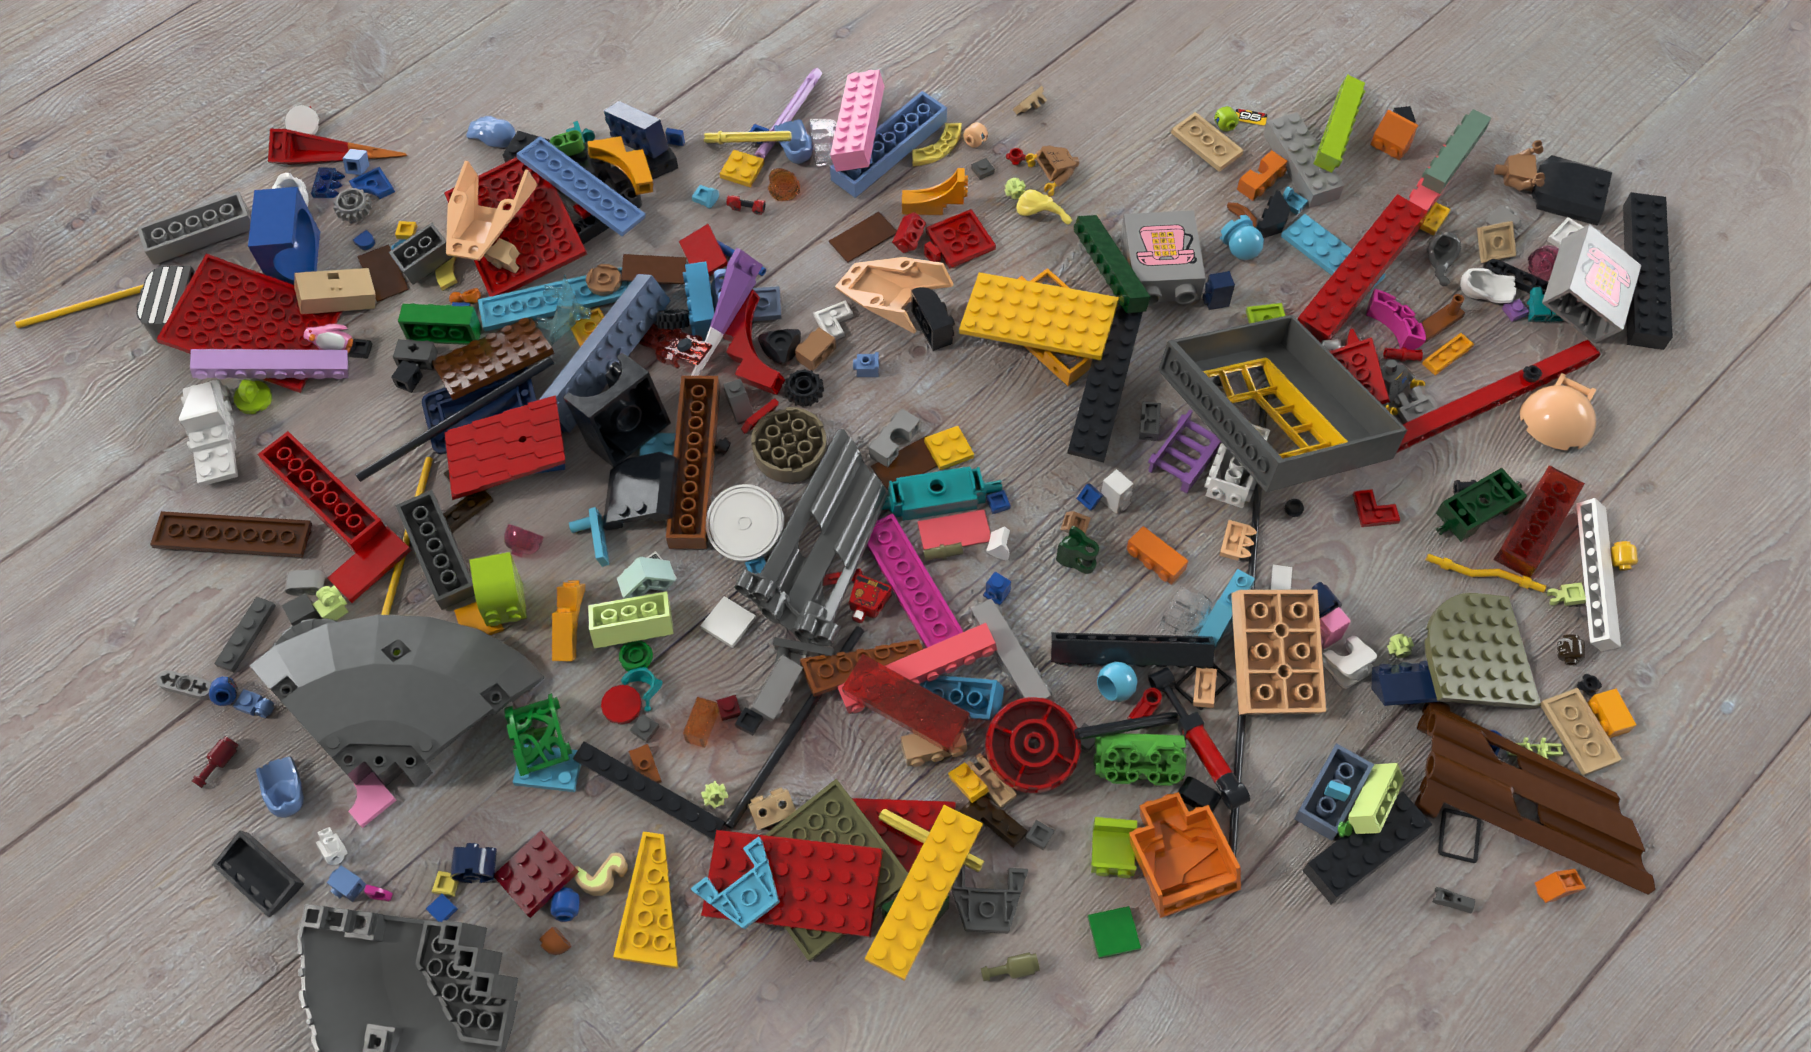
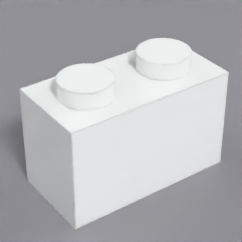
[1101,469,1133,514]

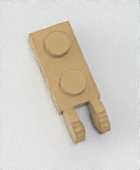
[966,753,1017,808]

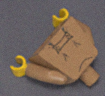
[1026,145,1079,197]

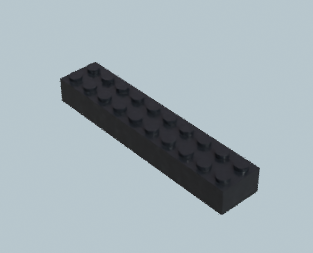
[1623,192,1673,350]

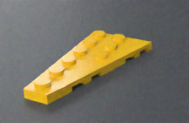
[613,831,678,969]

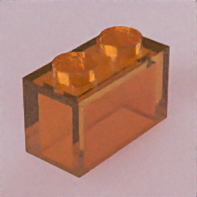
[683,697,719,748]

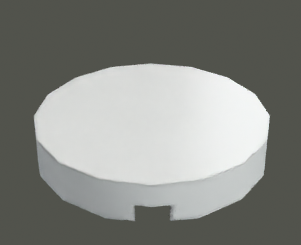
[285,105,319,135]

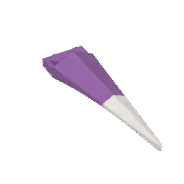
[691,248,763,376]

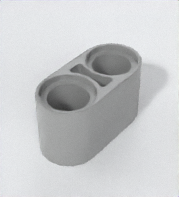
[285,570,325,596]

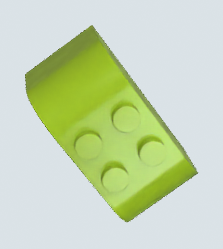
[469,552,527,626]

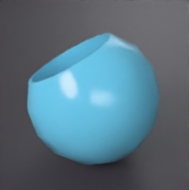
[1097,662,1137,702]

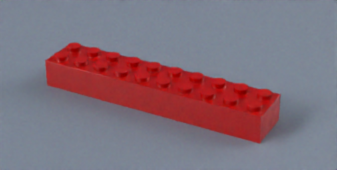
[1297,194,1428,343]

